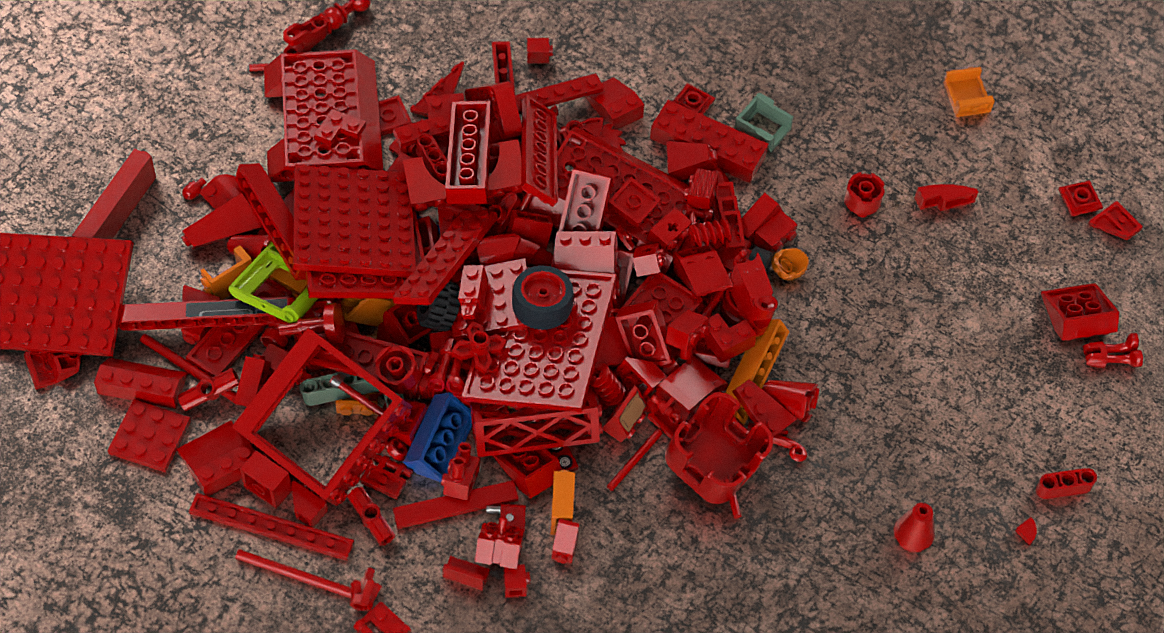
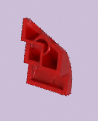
[24,351,82,390]

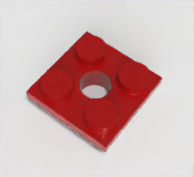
[673,83,715,115]
[1058,180,1103,217]

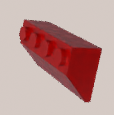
[94,357,188,409]

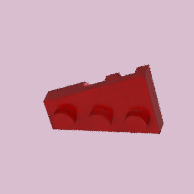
[732,379,797,437]

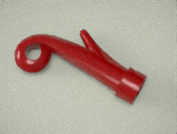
[747,422,807,462]

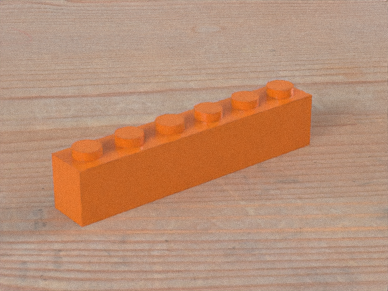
[725,319,790,426]

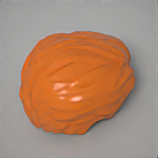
[771,248,809,280]

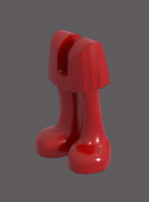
[1082,333,1143,368]
[427,337,468,394]

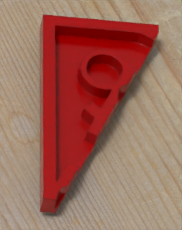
[410,61,465,117]

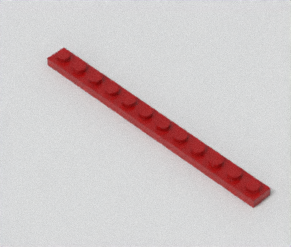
[393,73,604,148]

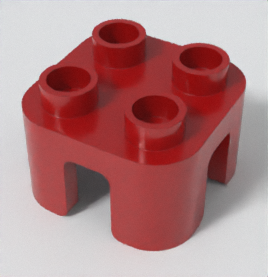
[665,392,773,504]

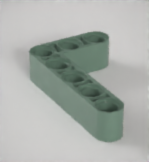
[300,372,405,408]

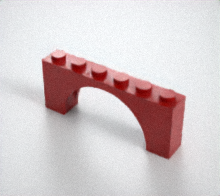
[403,139,524,211]

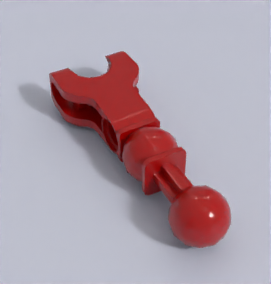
[283,0,371,54]

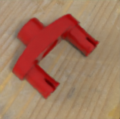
[485,192,522,236]

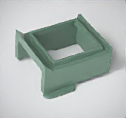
[735,93,793,152]

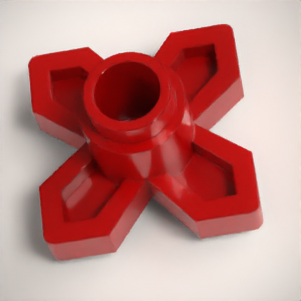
[451,321,507,374]

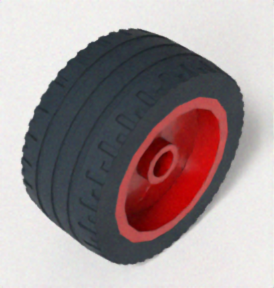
[512,265,574,330]

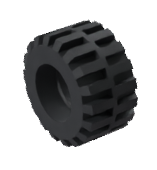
[417,281,460,331]

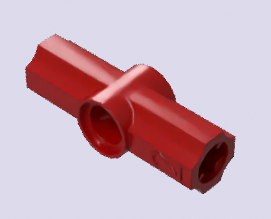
[178,368,240,411]
[347,487,396,546]

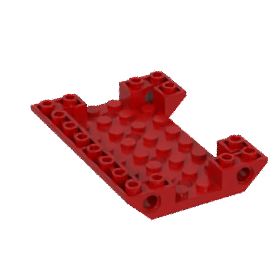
[264,49,383,182]
[525,127,702,276]

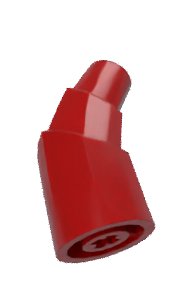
[476,233,553,266]

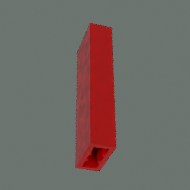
[72,148,156,239]

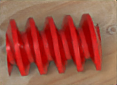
[689,219,732,248]
[590,363,626,406]

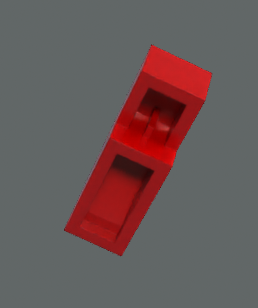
[914,184,978,211]

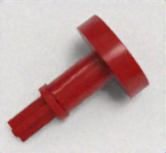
[278,303,345,344]

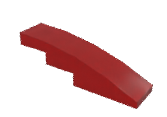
[715,182,745,249]

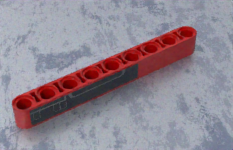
[118,297,296,331]

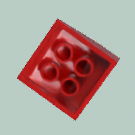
[1041,283,1120,341]
[176,420,255,496]

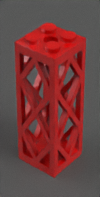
[470,386,603,457]

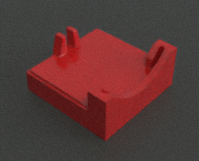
[373,399,427,446]

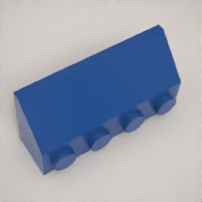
[403,392,472,482]

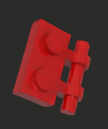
[360,454,413,500]

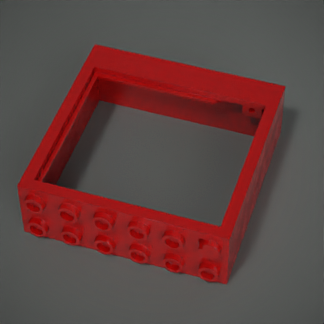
[232,328,413,506]

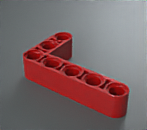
[465,81,522,140]
[416,133,520,185]

